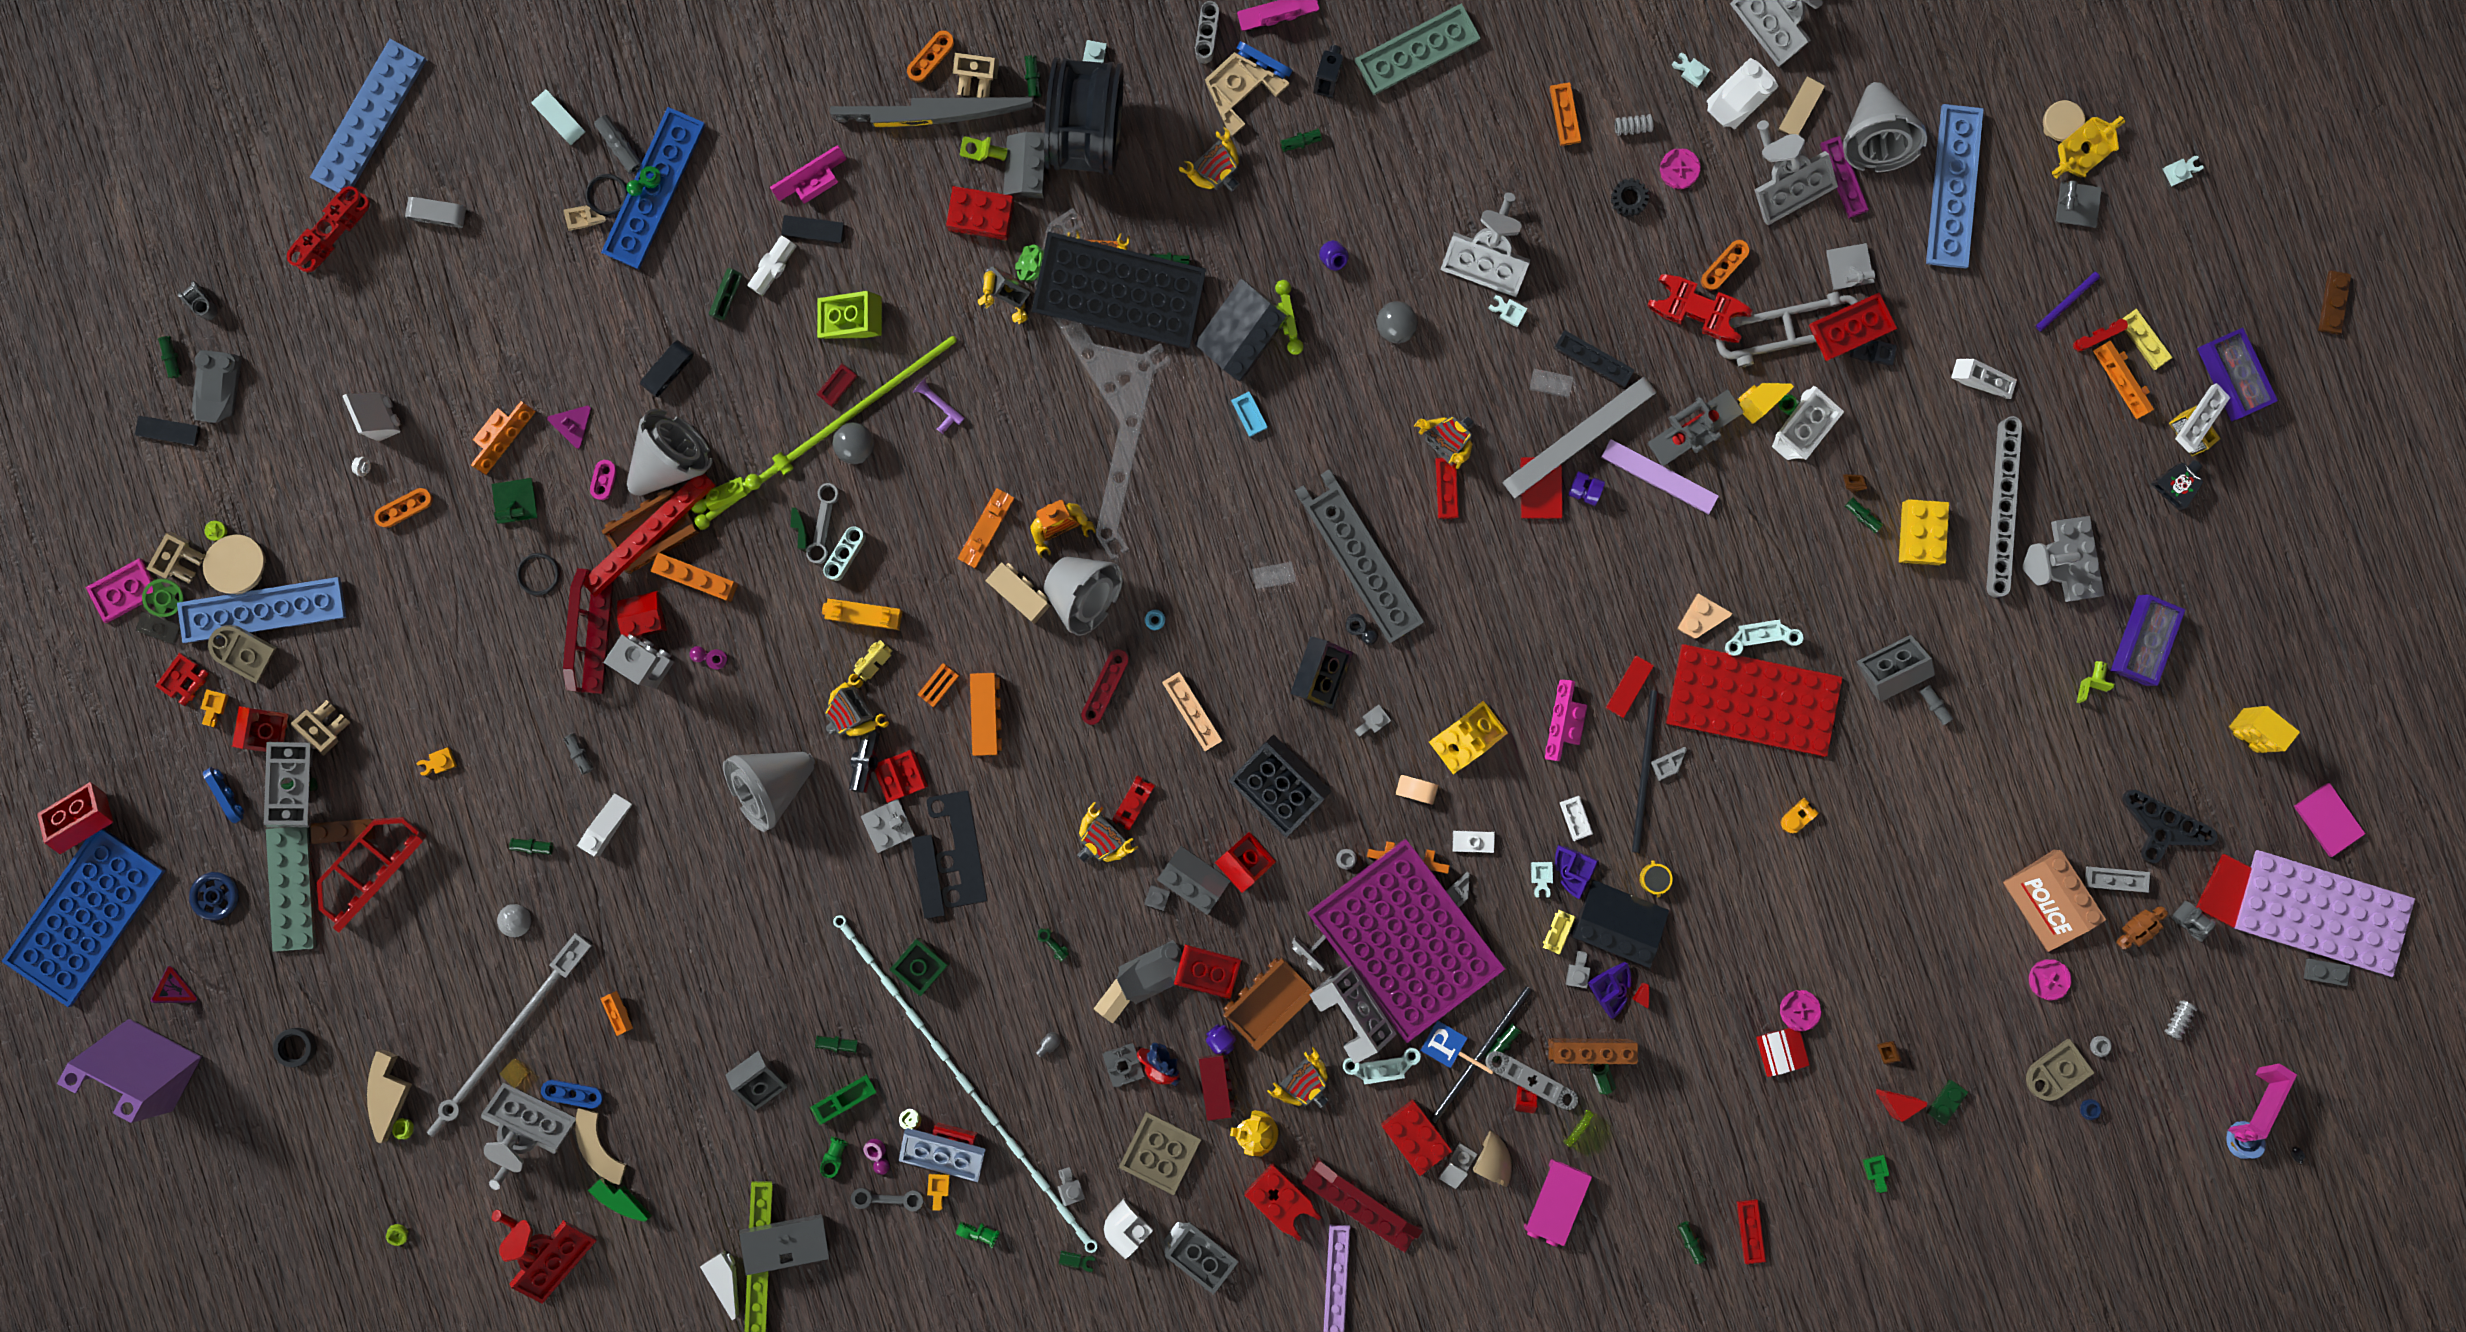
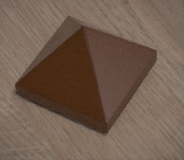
[1843,474,1867,493]
[1877,1041,1902,1064]

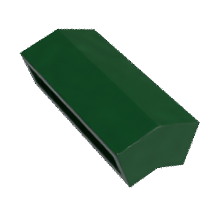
[708,268,743,321]

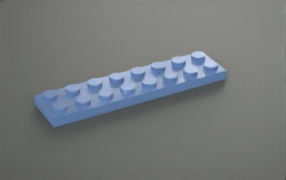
[310,39,427,198]
[1926,104,1984,269]
[177,577,346,643]

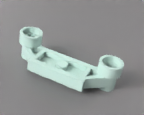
[1725,620,1803,656]
[1343,1048,1421,1084]

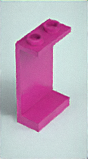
[2228,1063,2297,1142]
[1524,1158,1592,1247]

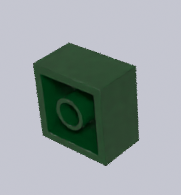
[889,937,949,997]

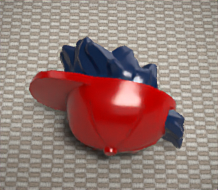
[1137,1042,1181,1087]

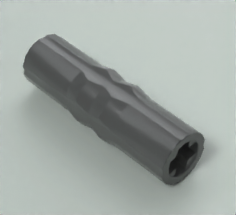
[594,115,642,174]

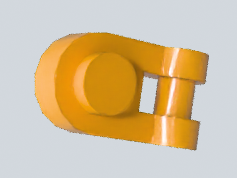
[1781,798,1819,833]

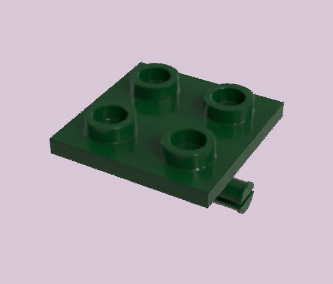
[491,478,538,524]

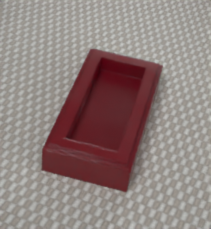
[816,363,858,408]

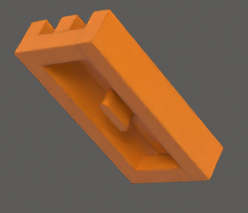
[917,663,959,707]

